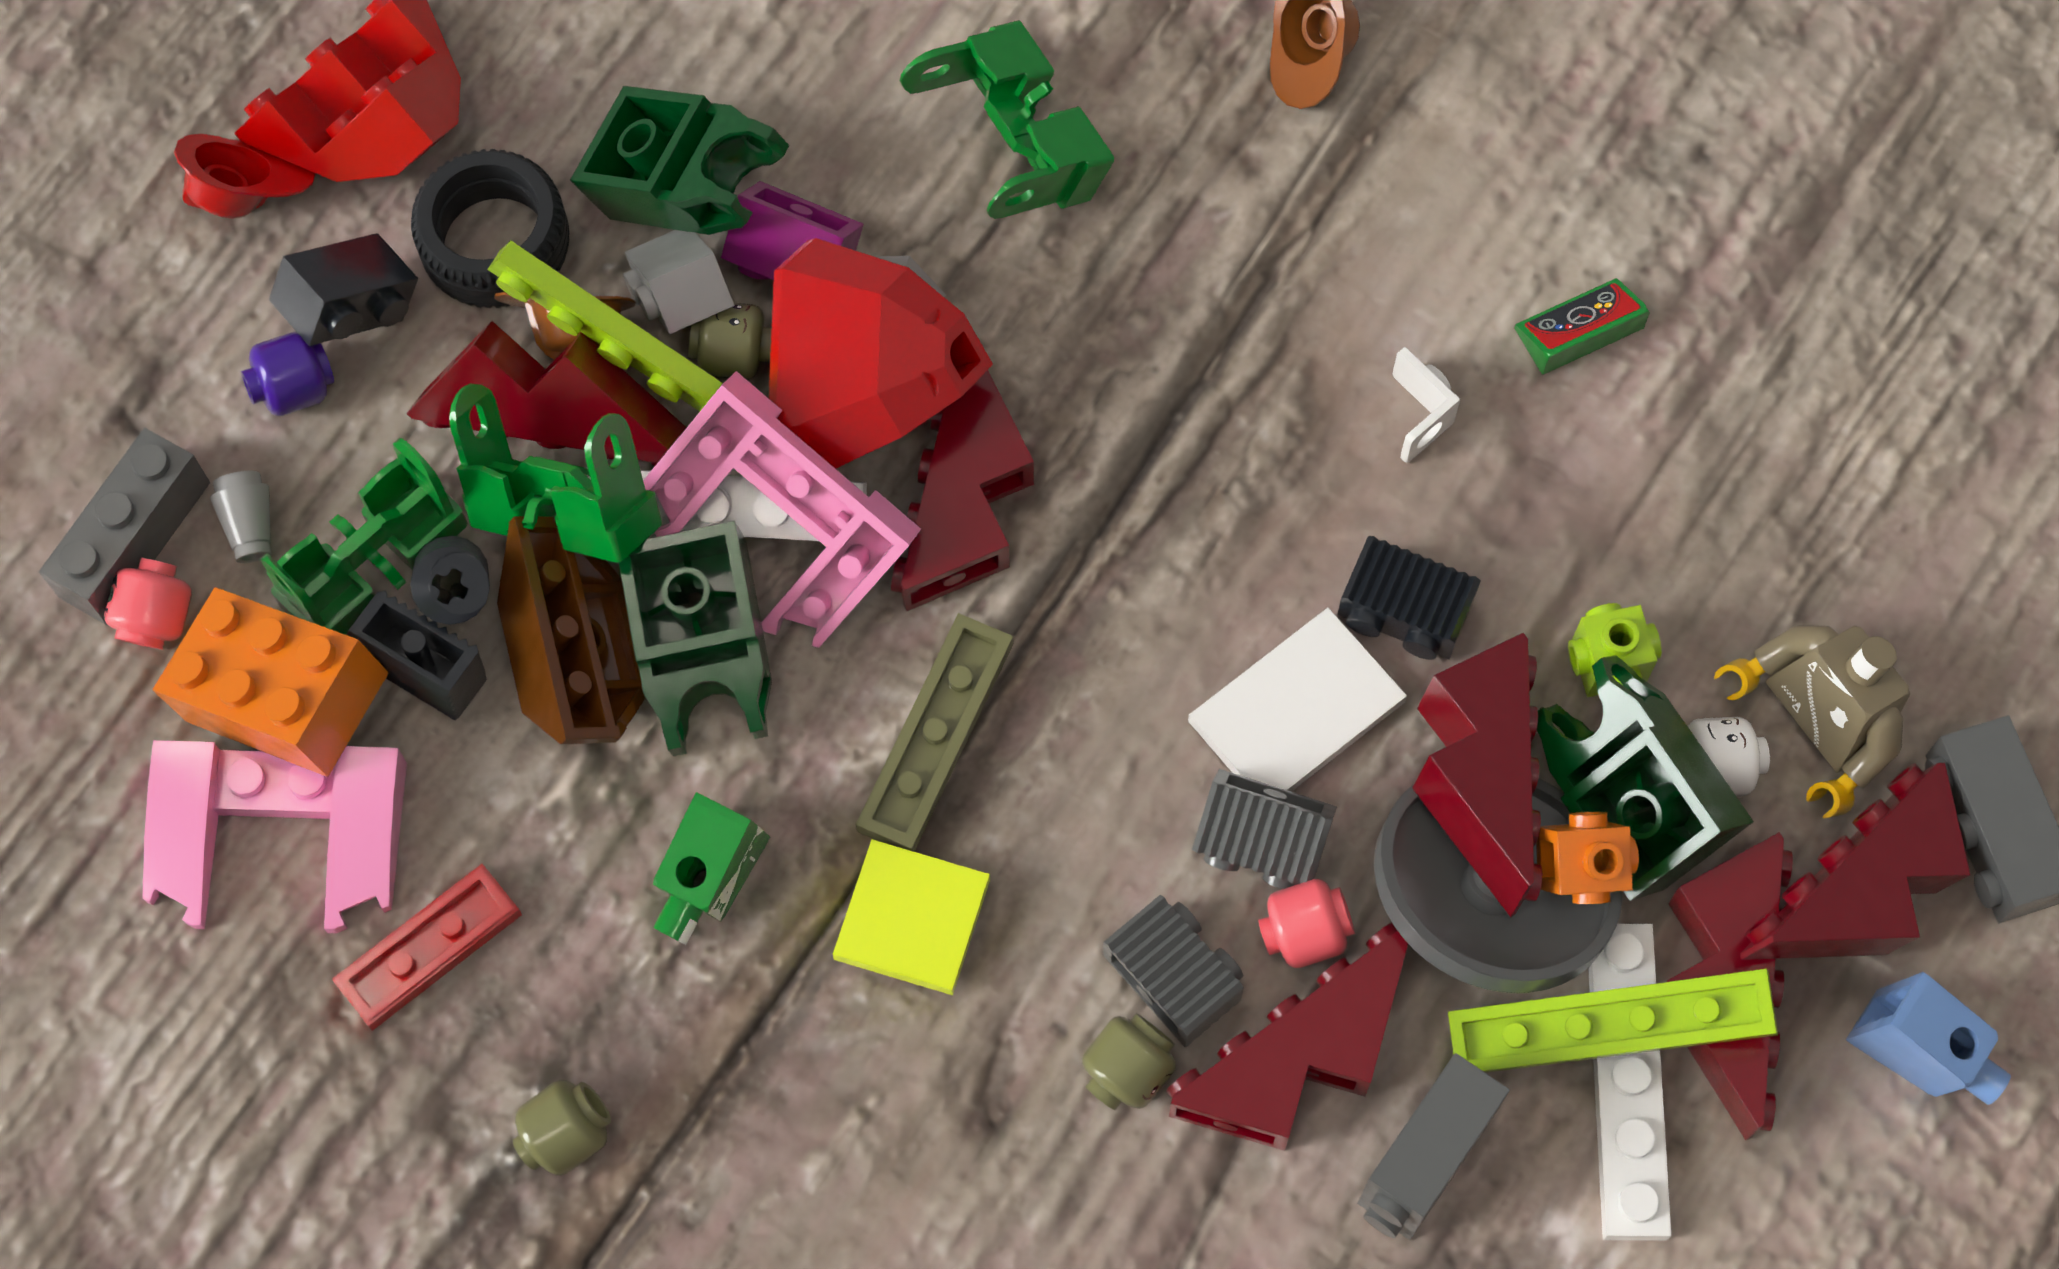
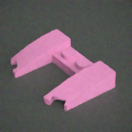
[643,371,921,648]
[143,740,407,933]

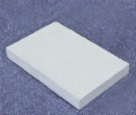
[1188,608,1407,792]

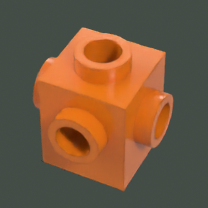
[1536,812,1639,904]

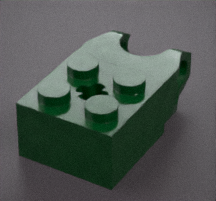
[570,86,790,235]
[619,521,772,756]
[1536,655,1754,901]

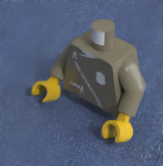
[1714,625,1910,819]

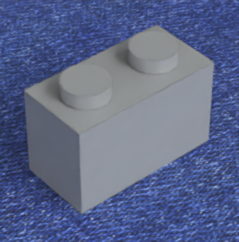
[623,230,735,334]

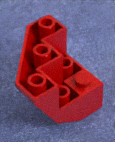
[234,0,461,182]
[769,238,993,469]

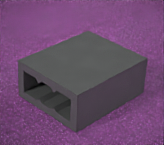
[1357,1053,1510,1240]

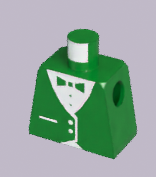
[653,792,770,945]

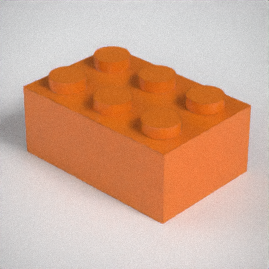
[152,587,389,777]

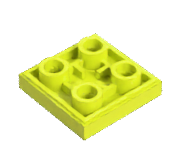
[833,839,990,995]

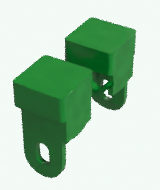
[899,20,1114,219]
[449,383,663,563]
[261,438,468,635]

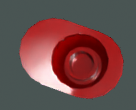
[174,133,315,219]

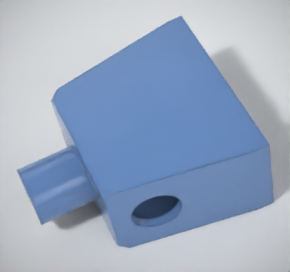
[1846,972,2011,1105]

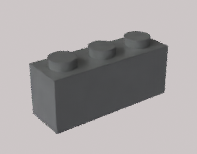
[39,427,210,625]
[1925,715,2059,924]

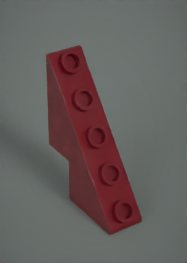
[406,321,687,466]
[891,370,1034,611]
[1412,633,1542,917]
[1740,762,1970,960]
[1666,832,1793,1140]
[1166,922,1408,1151]

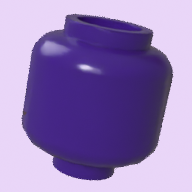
[241,331,334,417]

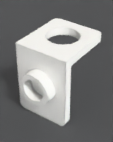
[1392,347,1460,464]

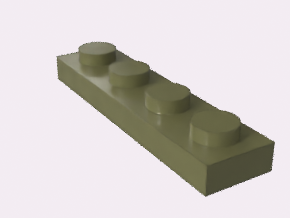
[856,613,1014,852]

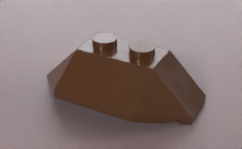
[497,516,646,744]

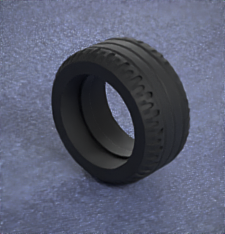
[411,149,570,308]

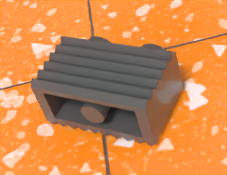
[1192,769,1337,889]
[1103,895,1244,1047]

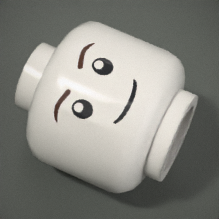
[1688,717,1770,797]

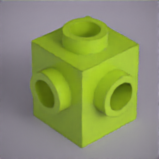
[1568,603,1662,698]

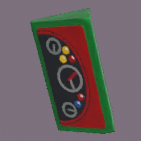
[1514,278,1650,375]

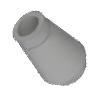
[210,471,272,563]

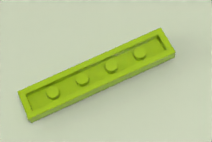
[487,240,723,416]
[1448,969,1778,1073]

